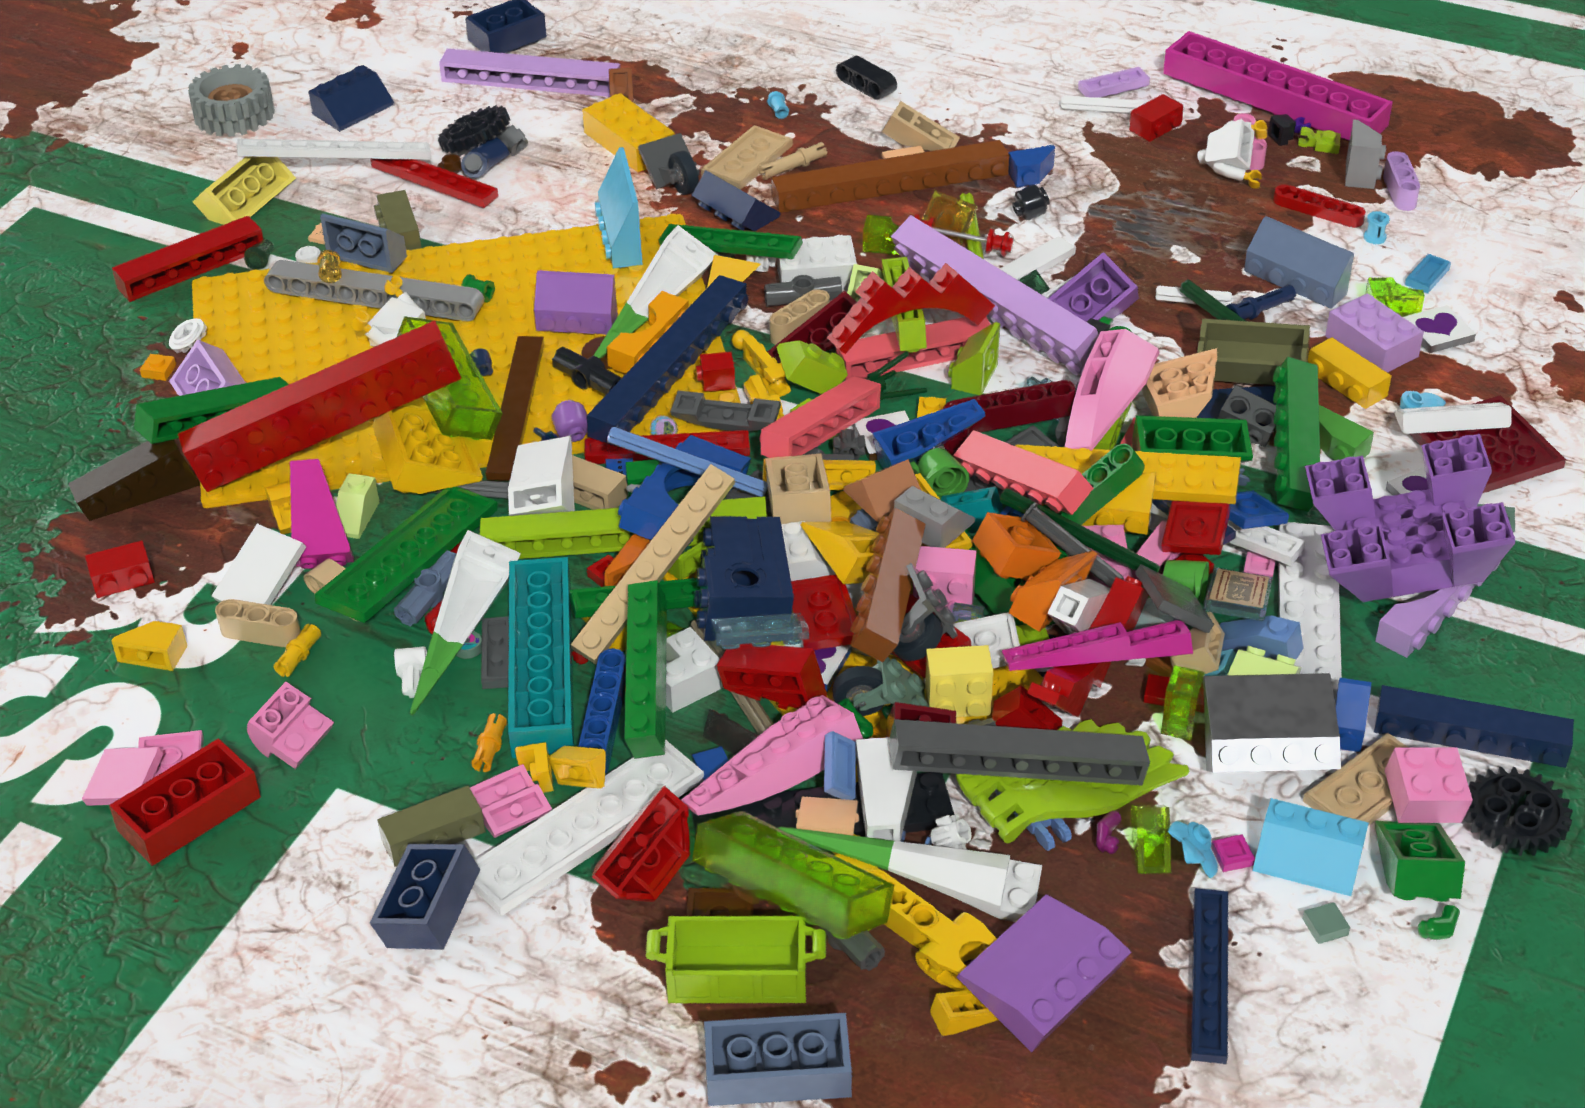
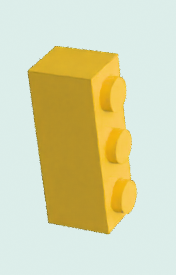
[1308,337,1392,409]

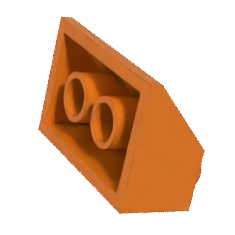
[1009,551,1098,632]

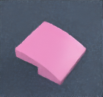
[470,764,552,838]

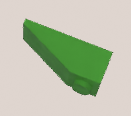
[1319,405,1374,460]

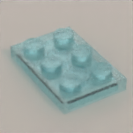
[711,613,809,649]

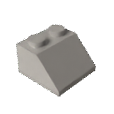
[1345,120,1386,189]
[894,486,975,548]

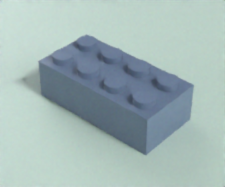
[704,1013,852,1106]

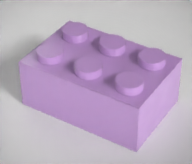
[1325,293,1424,372]

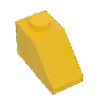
[111,621,187,671]

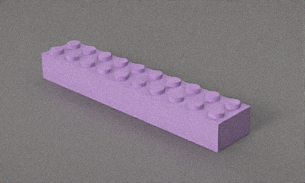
[891,215,1099,375]

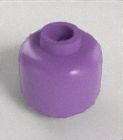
[551,400,588,442]

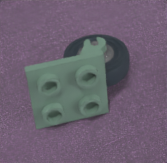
[832,657,929,716]

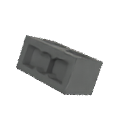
[1218,385,1276,447]

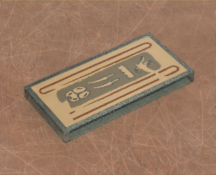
[1204,567,1273,621]

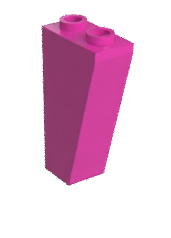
[290,459,354,569]

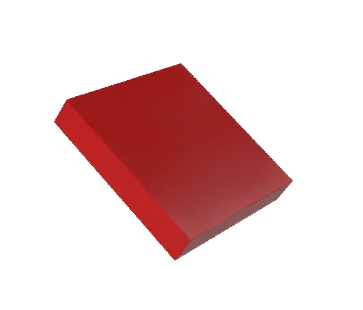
[1161,501,1230,555]

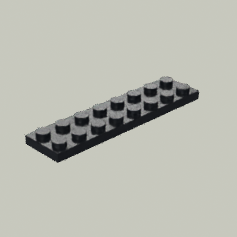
[691,772,954,862]

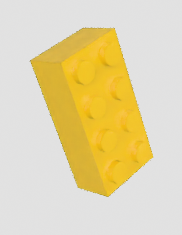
[582,93,675,173]

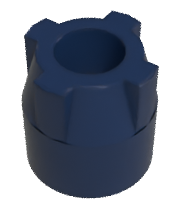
[469,348,493,378]

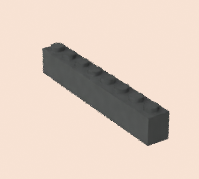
[888,719,1150,785]

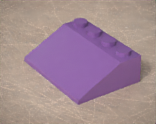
[957,894,1131,1053]

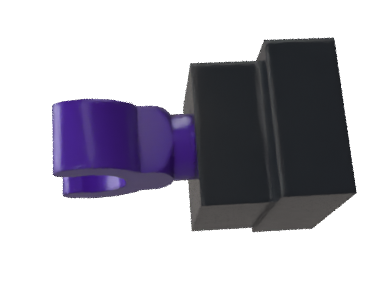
[1267,114,1311,146]

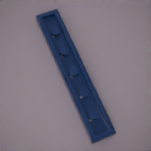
[1191,888,1228,1064]

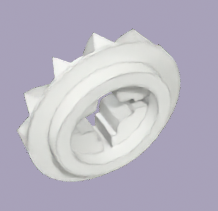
[169,318,207,353]

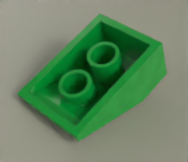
[1375,821,1465,902]

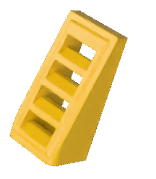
[930,990,999,1036]

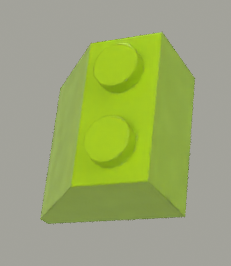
[948,322,1000,395]
[776,340,848,394]

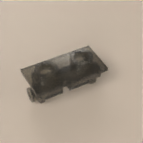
[703,709,760,755]

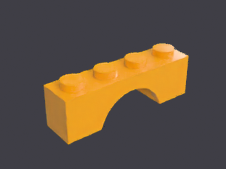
[607,291,689,374]

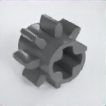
[833,429,866,460]

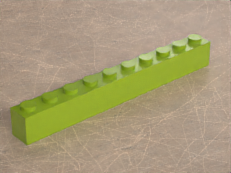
[480,496,767,559]

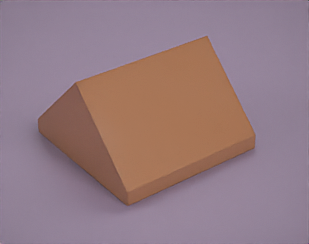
[844,460,921,522]

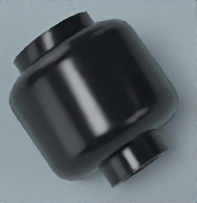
[1012,184,1050,220]

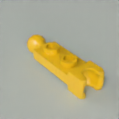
[731,330,791,397]

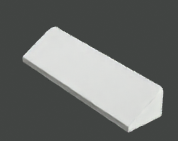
[1395,402,1511,434]

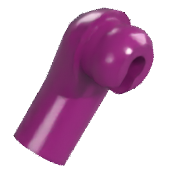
[1096,810,1121,854]

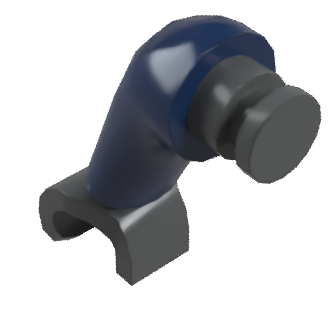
[461,125,528,178]

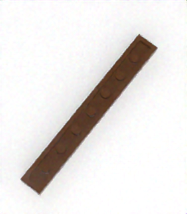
[486,336,544,481]

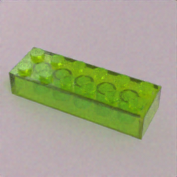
[397,316,503,440]
[692,811,894,939]

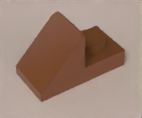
[609,68,634,103]

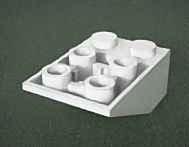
[508,436,575,516]

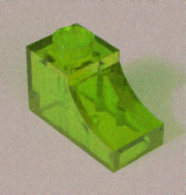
[863,215,900,255]
[1365,278,1425,317]

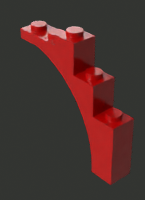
[827,263,995,354]

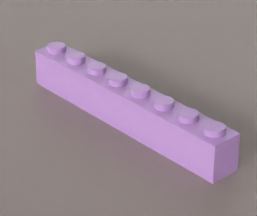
[439,48,620,97]

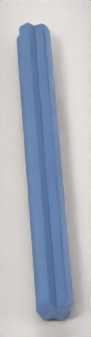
[607,427,768,497]

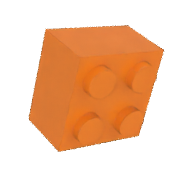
[972,512,1061,581]

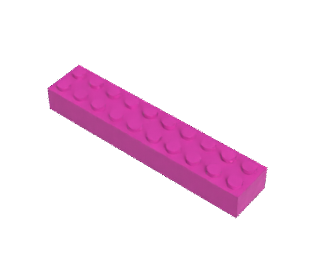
[1163,31,1393,140]

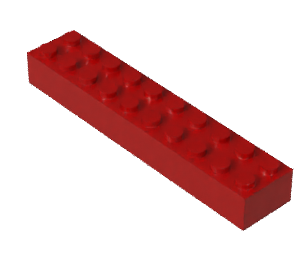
[178,320,462,492]

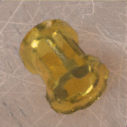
[317,250,342,283]

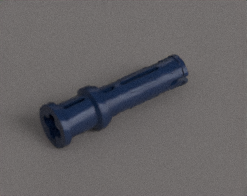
[1226,285,1296,320]

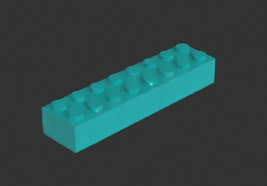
[508,557,574,758]

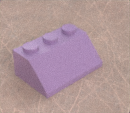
[169,340,246,396]

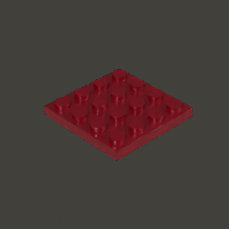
[1410,395,1566,494]

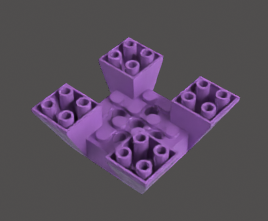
[1305,434,1515,602]

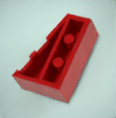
[716,642,827,710]

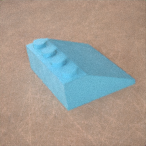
[594,147,643,268]

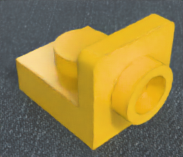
[515,742,554,793]

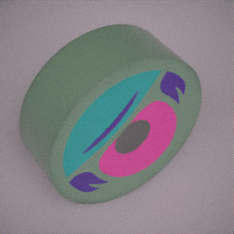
[456,631,482,659]

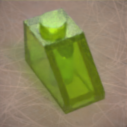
[1131,804,1171,874]

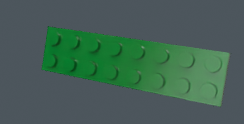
[315,486,498,623]

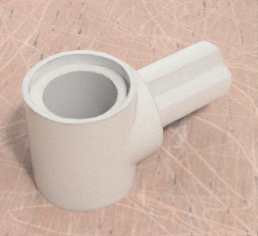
[394,646,427,698]

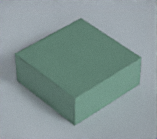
[1302,902,1350,944]

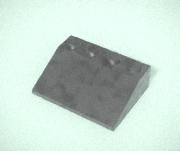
[1203,673,1341,772]

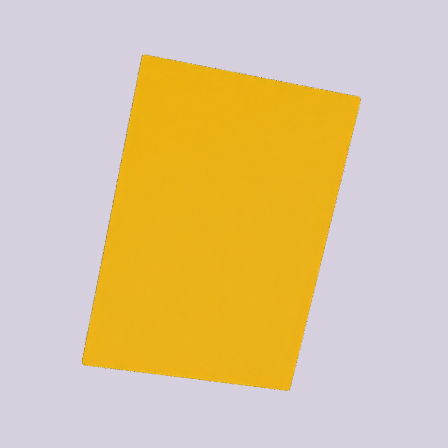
[192,214,741,508]

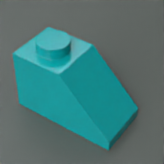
[941,486,1003,533]

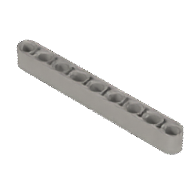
[264,260,484,321]

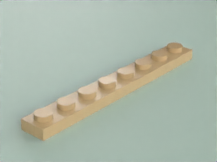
[570,464,735,664]

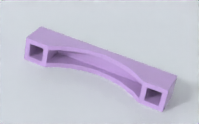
[1375,561,1501,658]

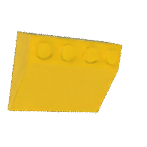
[372,404,483,494]

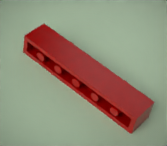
[112,216,265,302]

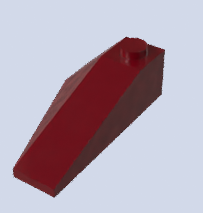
[767,291,857,363]

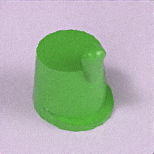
[910,448,969,500]
[1148,560,1209,607]

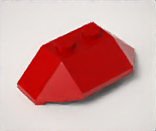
[591,785,690,902]

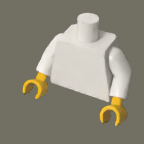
[1197,119,1267,189]
[352,275,426,346]

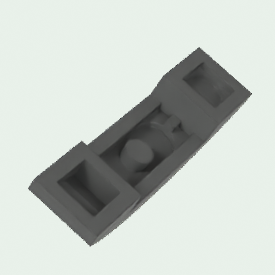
[671,390,781,431]

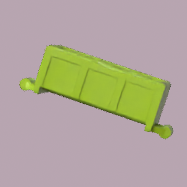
[646,916,826,1003]

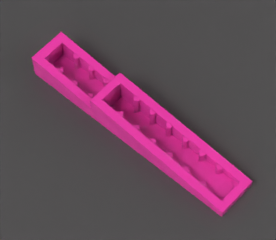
[1002,620,1193,671]

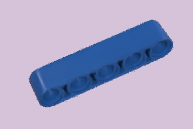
[578,648,626,775]

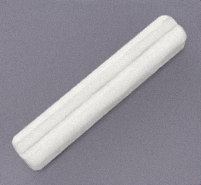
[1155,286,1232,306]

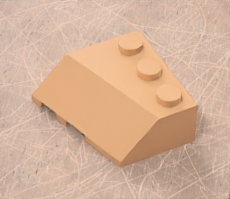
[1142,348,1218,418]

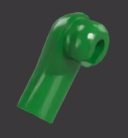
[838,698,874,739]
[1418,905,1460,940]

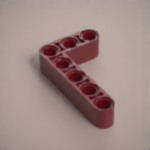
[943,380,1076,458]

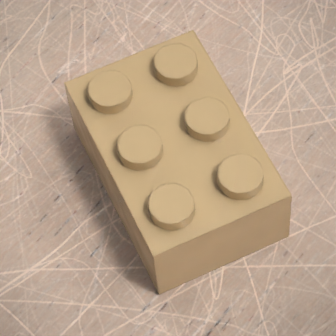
[765,453,832,524]

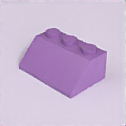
[534,270,618,335]

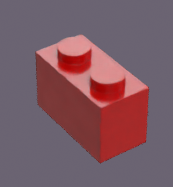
[1129,94,1184,142]
[85,540,155,598]

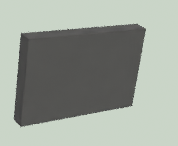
[1135,564,1214,633]

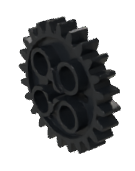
[437,105,511,154]
[1464,767,1573,856]

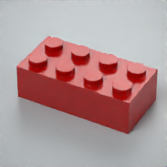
[109,738,261,866]

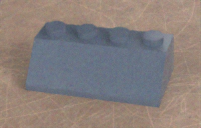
[1244,216,1354,309]

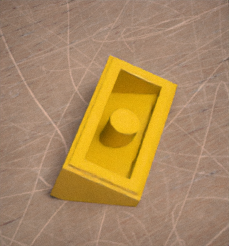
[548,746,606,789]

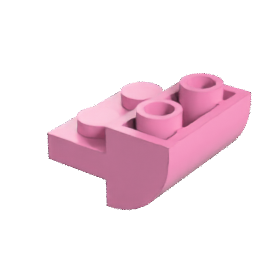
[247,682,334,769]

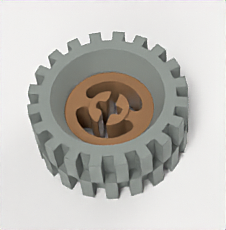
[188,64,275,137]

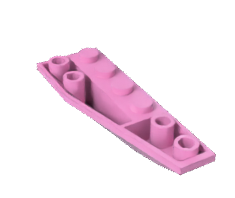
[1065,329,1160,451]
[681,695,863,816]

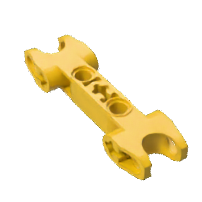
[795,834,997,991]

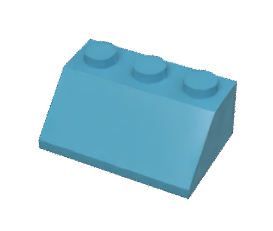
[1253,798,1369,896]

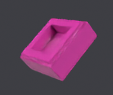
[1211,834,1255,872]

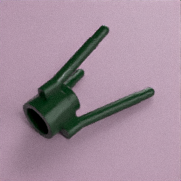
[864,351,927,401]

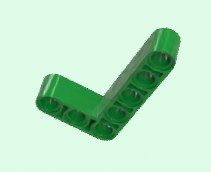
[1044,443,1145,559]

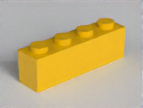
[1041,469,1156,535]

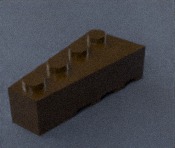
[68,439,200,521]

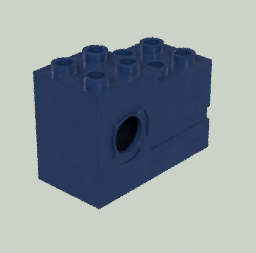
[694,516,794,641]

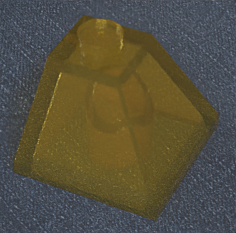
[922,190,978,246]

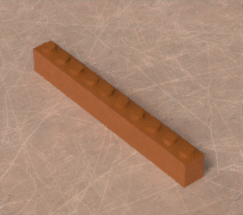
[771,140,1009,213]

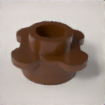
[438,154,462,173]

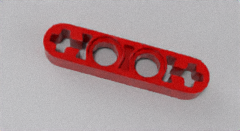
[1273,185,1366,228]

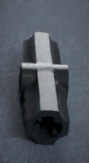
[552,346,622,395]

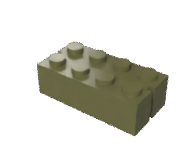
[1197,318,1310,385]

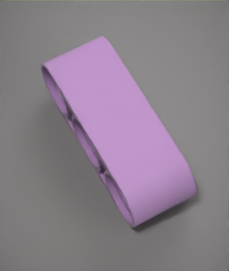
[1383,151,1420,211]

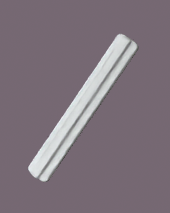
[1061,95,1148,114]

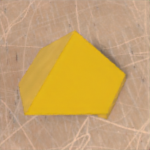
[707,255,761,288]

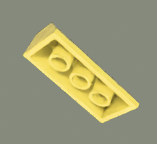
[192,156,296,225]

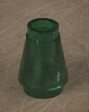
[244,239,274,270]

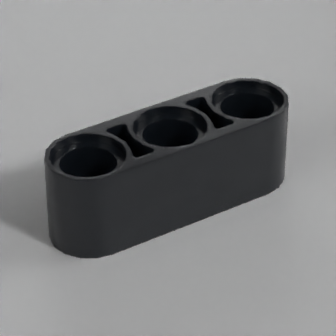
[836,55,898,100]

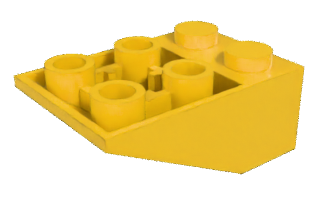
[800,521,879,584]

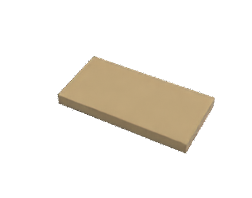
[701,125,793,190]
[1303,733,1407,826]

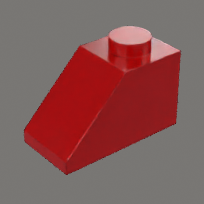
[992,686,1063,730]

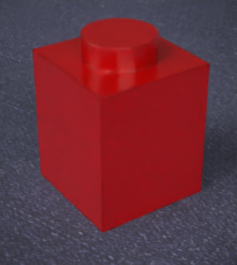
[696,352,735,392]

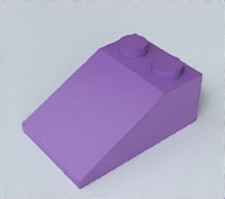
[1048,252,1139,322]

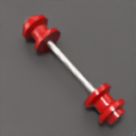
[914,214,1014,257]

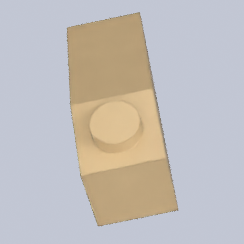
[882,101,960,151]

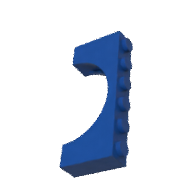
[618,435,751,549]

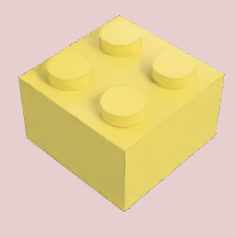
[925,645,993,717]

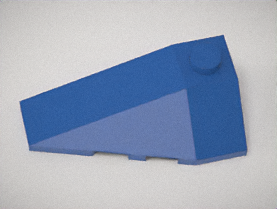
[872,399,985,469]

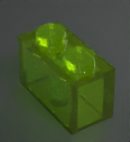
[1161,665,1205,741]

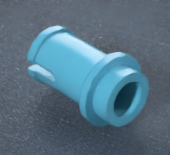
[767,91,789,119]

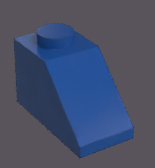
[1008,145,1055,187]
[1335,678,1371,752]

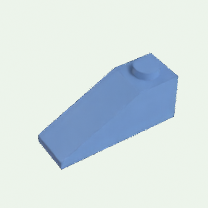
[1220,615,1304,659]

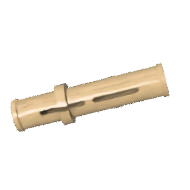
[759,142,827,180]

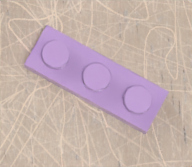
[1078,67,1150,98]

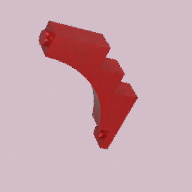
[1027,576,1149,718]

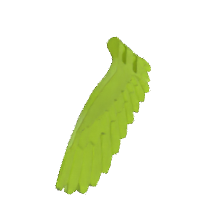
[956,719,1189,843]

